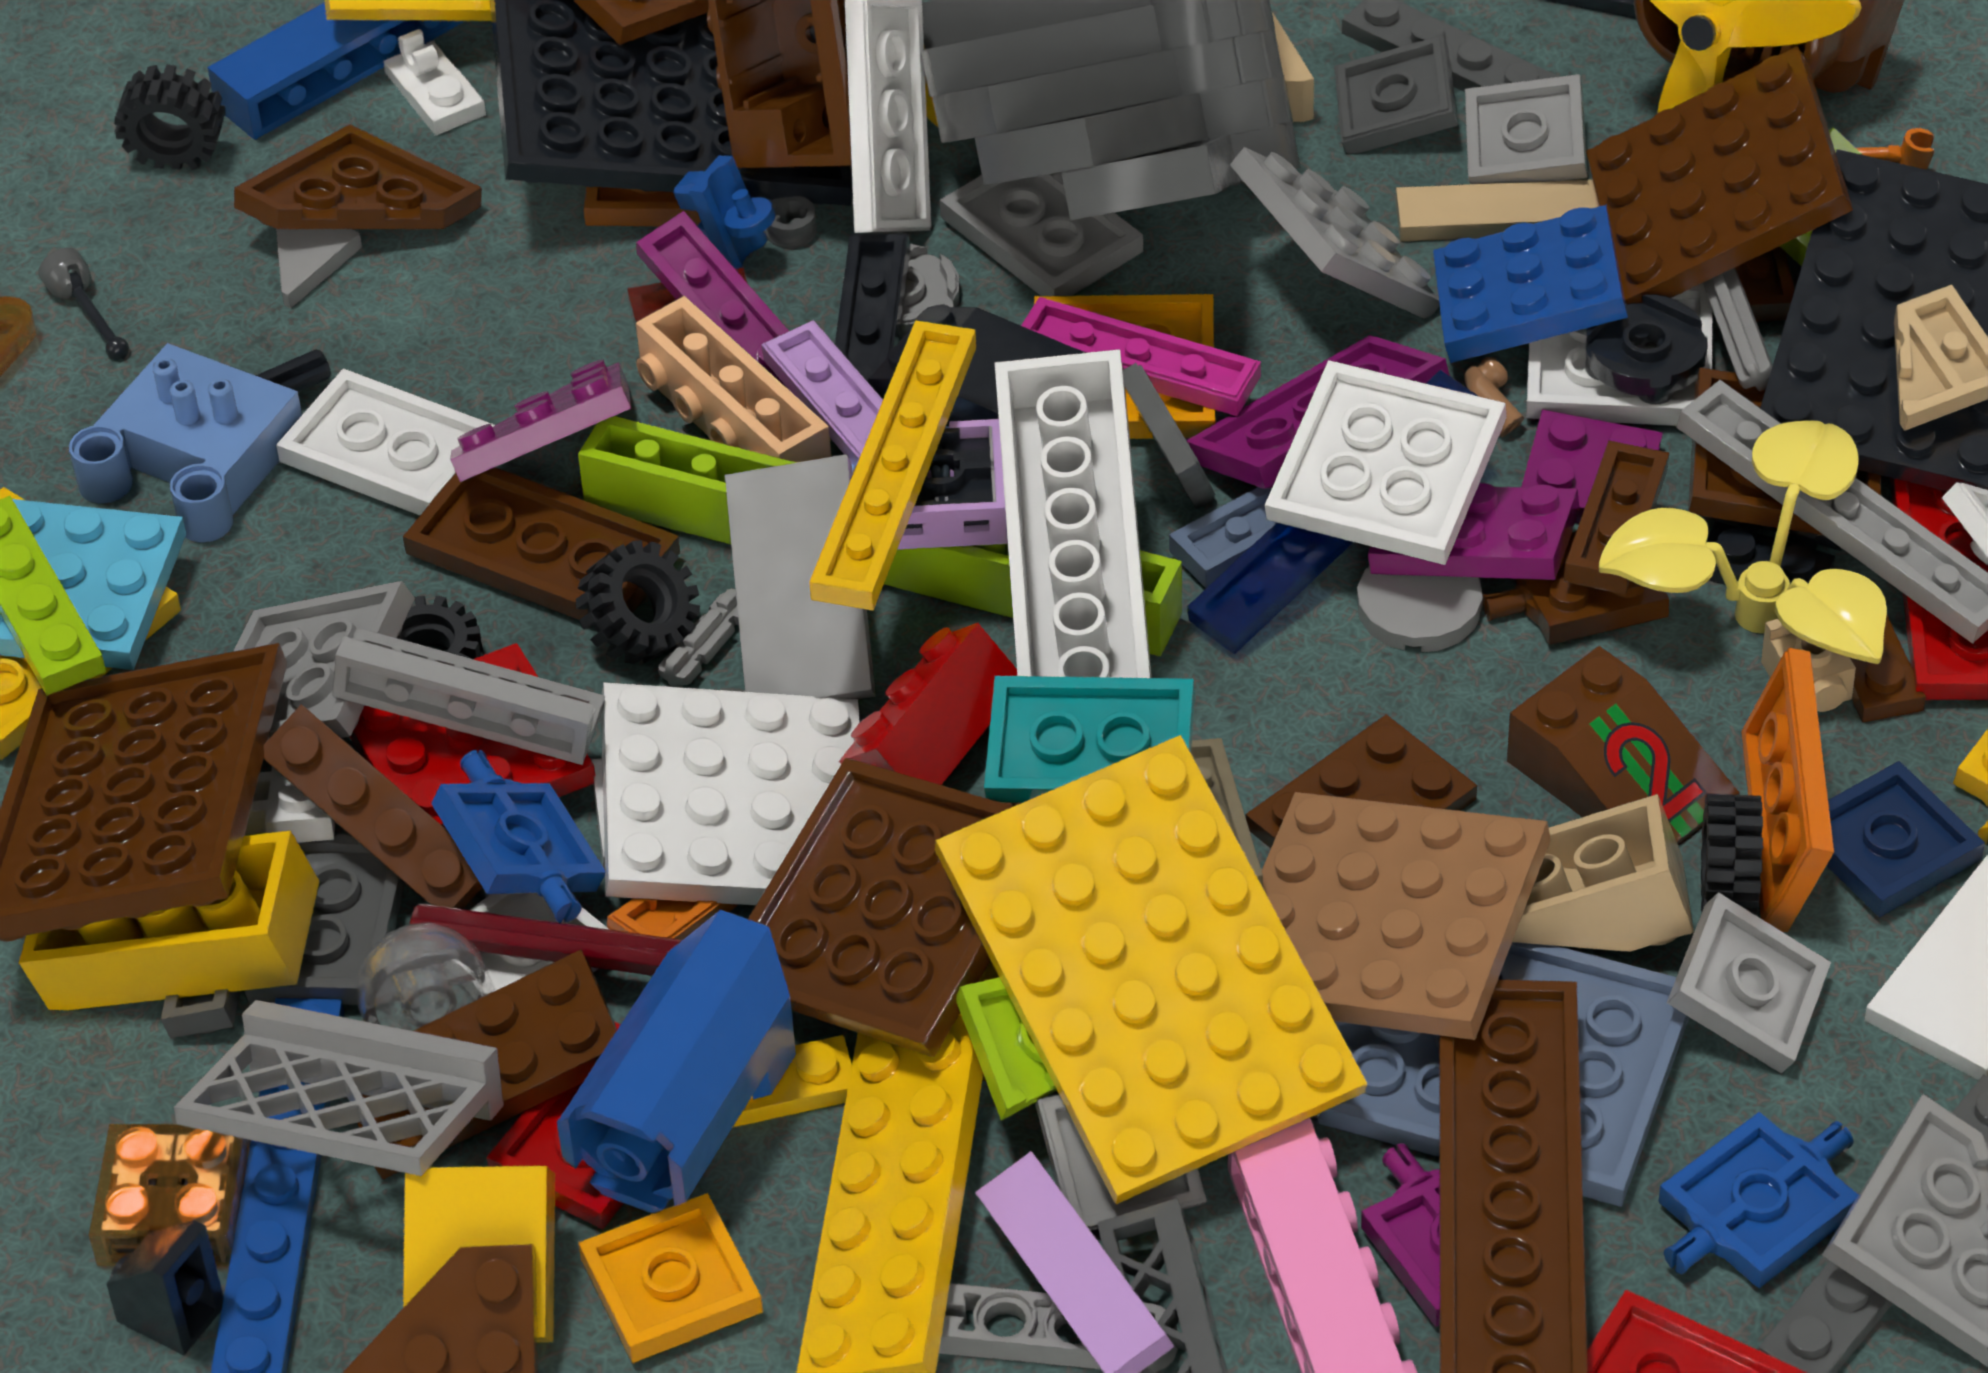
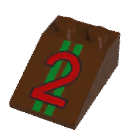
[1507,646,1740,846]

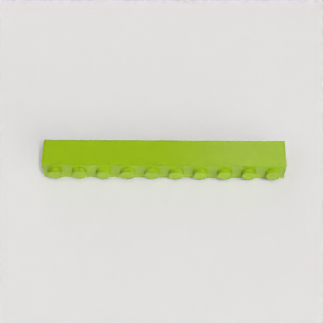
[578,416,1182,657]

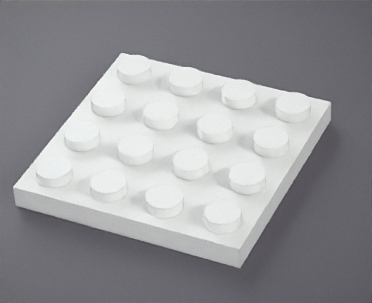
[601,682,860,905]

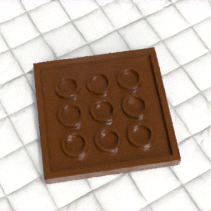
[1586,46,1853,305]
[748,757,1014,1058]

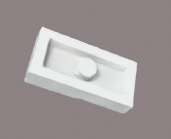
[383,29,486,136]

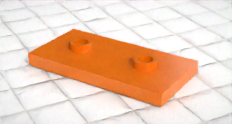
[1741,648,1834,932]

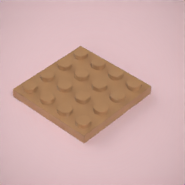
[1262,792,1551,1040]

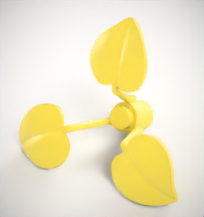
[1599,421,1887,664]

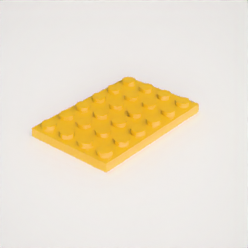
[935,735,1368,1205]

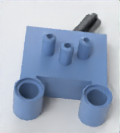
[69,343,331,543]

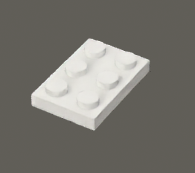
[276,369,495,515]

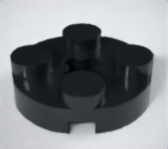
[1585,295,1708,405]

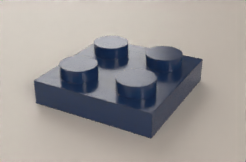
[1826,761,1985,918]

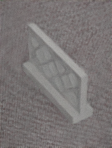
[174,1000,504,1176]

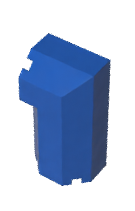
[557,910,796,1213]

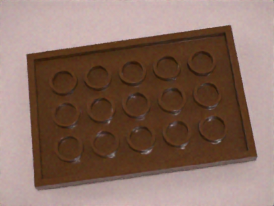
[0,643,287,942]

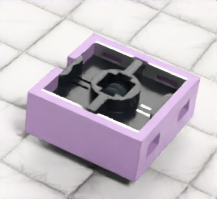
[898,419,1008,549]

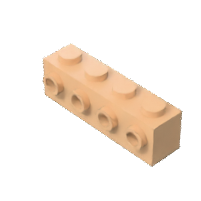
[636,296,831,463]

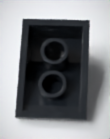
[870,304,1086,427]

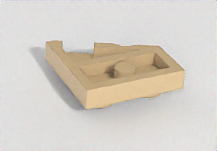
[1894,285,1988,431]

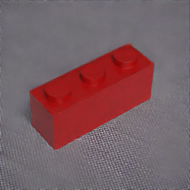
[839,623,1018,785]

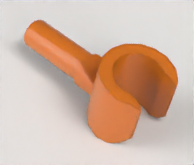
[1856,128,1934,170]

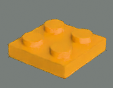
[578,1193,763,1364]

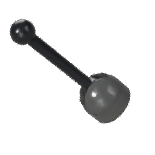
[39,248,129,360]

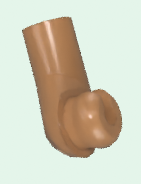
[1464,357,1524,437]

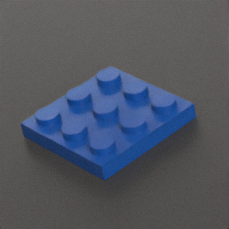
[1433,205,1628,363]

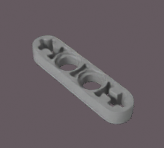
[939,1283,1178,1373]

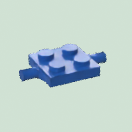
[431,750,606,923]
[1658,1112,1858,1288]

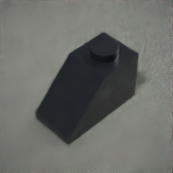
[106,1220,224,1356]

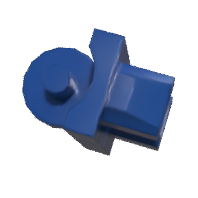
[674,155,776,274]

